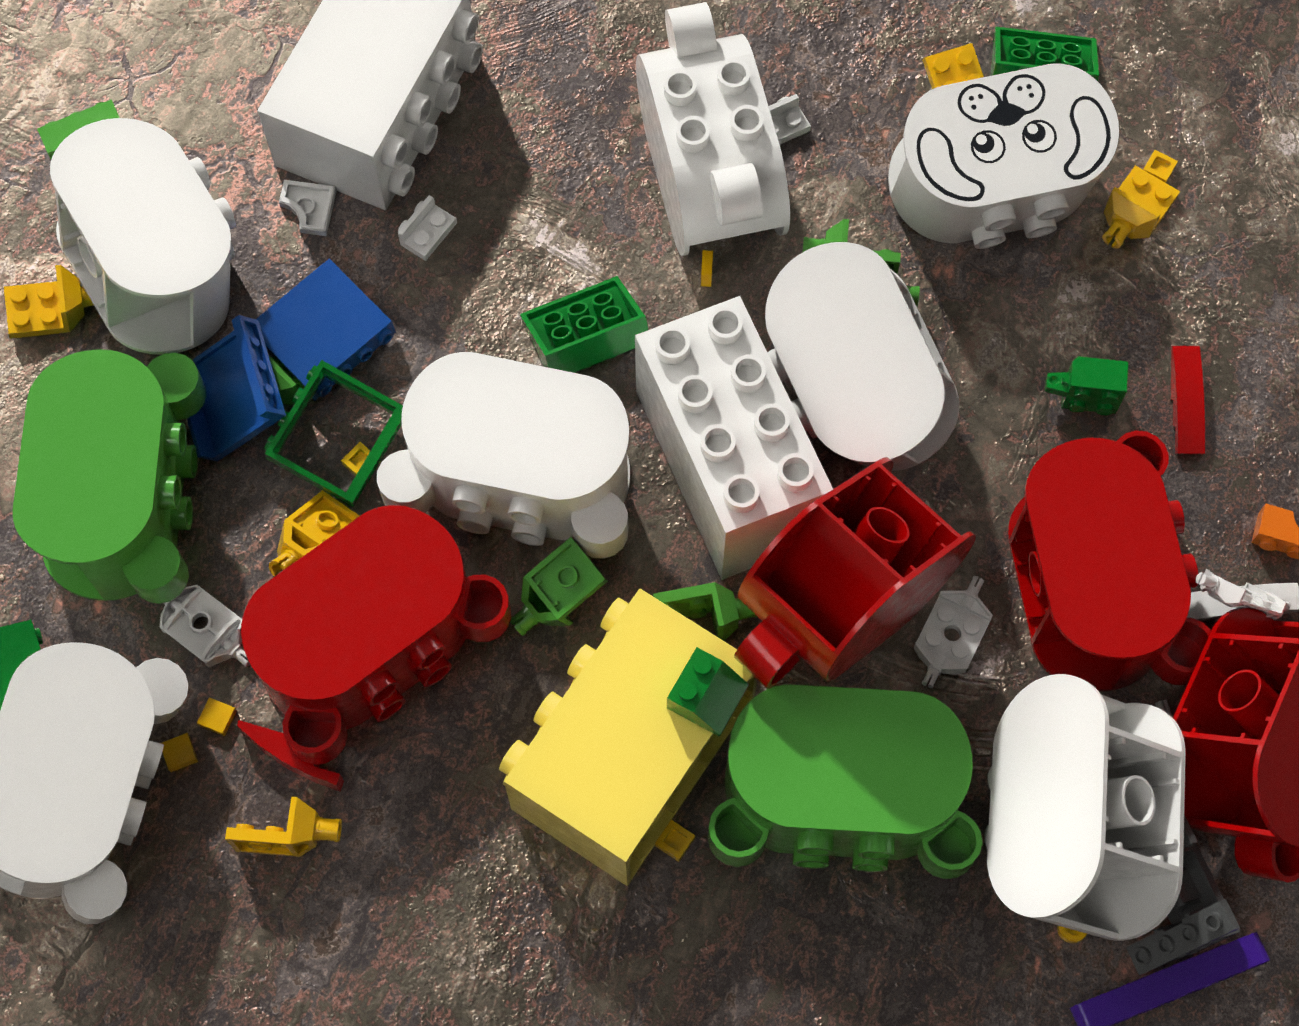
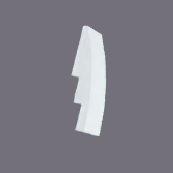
[1187,583,1299,622]

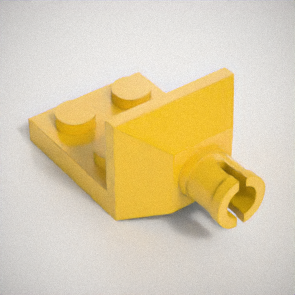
[922,43,984,89]
[1102,165,1180,249]
[4,265,94,339]
[269,490,360,577]
[225,797,342,857]

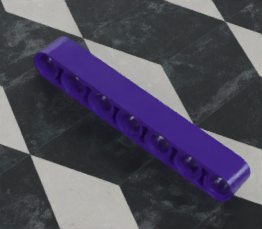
[1069,932,1270,1026]

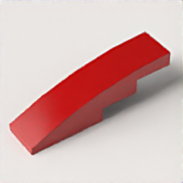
[1171,346,1205,454]
[237,720,344,792]

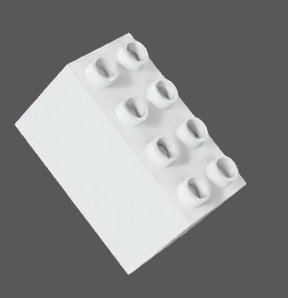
[257,0,483,210]
[635,296,833,580]

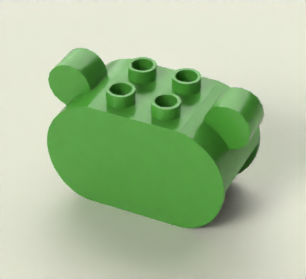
[13,349,207,604]
[708,685,982,879]

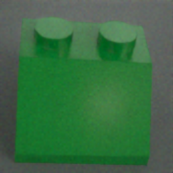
[667,647,749,737]

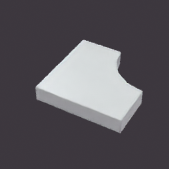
[279,180,337,236]

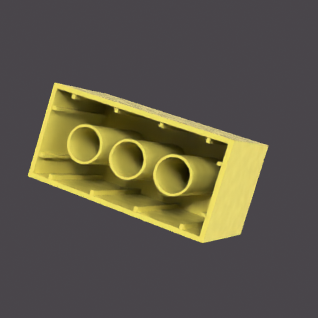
[499,589,757,886]

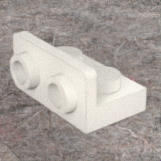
[769,94,811,144]
[398,195,457,261]

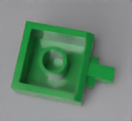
[1045,356,1128,415]

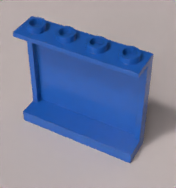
[256,258,396,401]
[187,315,286,462]

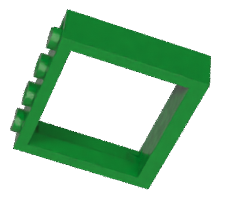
[264,360,403,507]

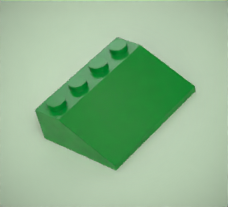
[990,26,1099,81]
[520,276,649,373]

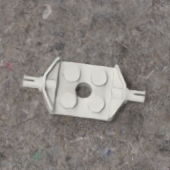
[1196,569,1291,620]
[914,576,993,688]
[159,585,250,667]

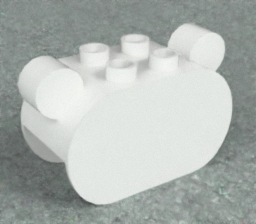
[636,2,790,256]
[377,352,630,558]
[0,642,188,924]

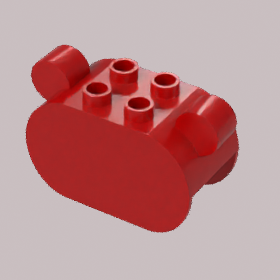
[1008,430,1211,691]
[734,457,976,689]
[241,505,511,765]
[1173,608,1299,883]

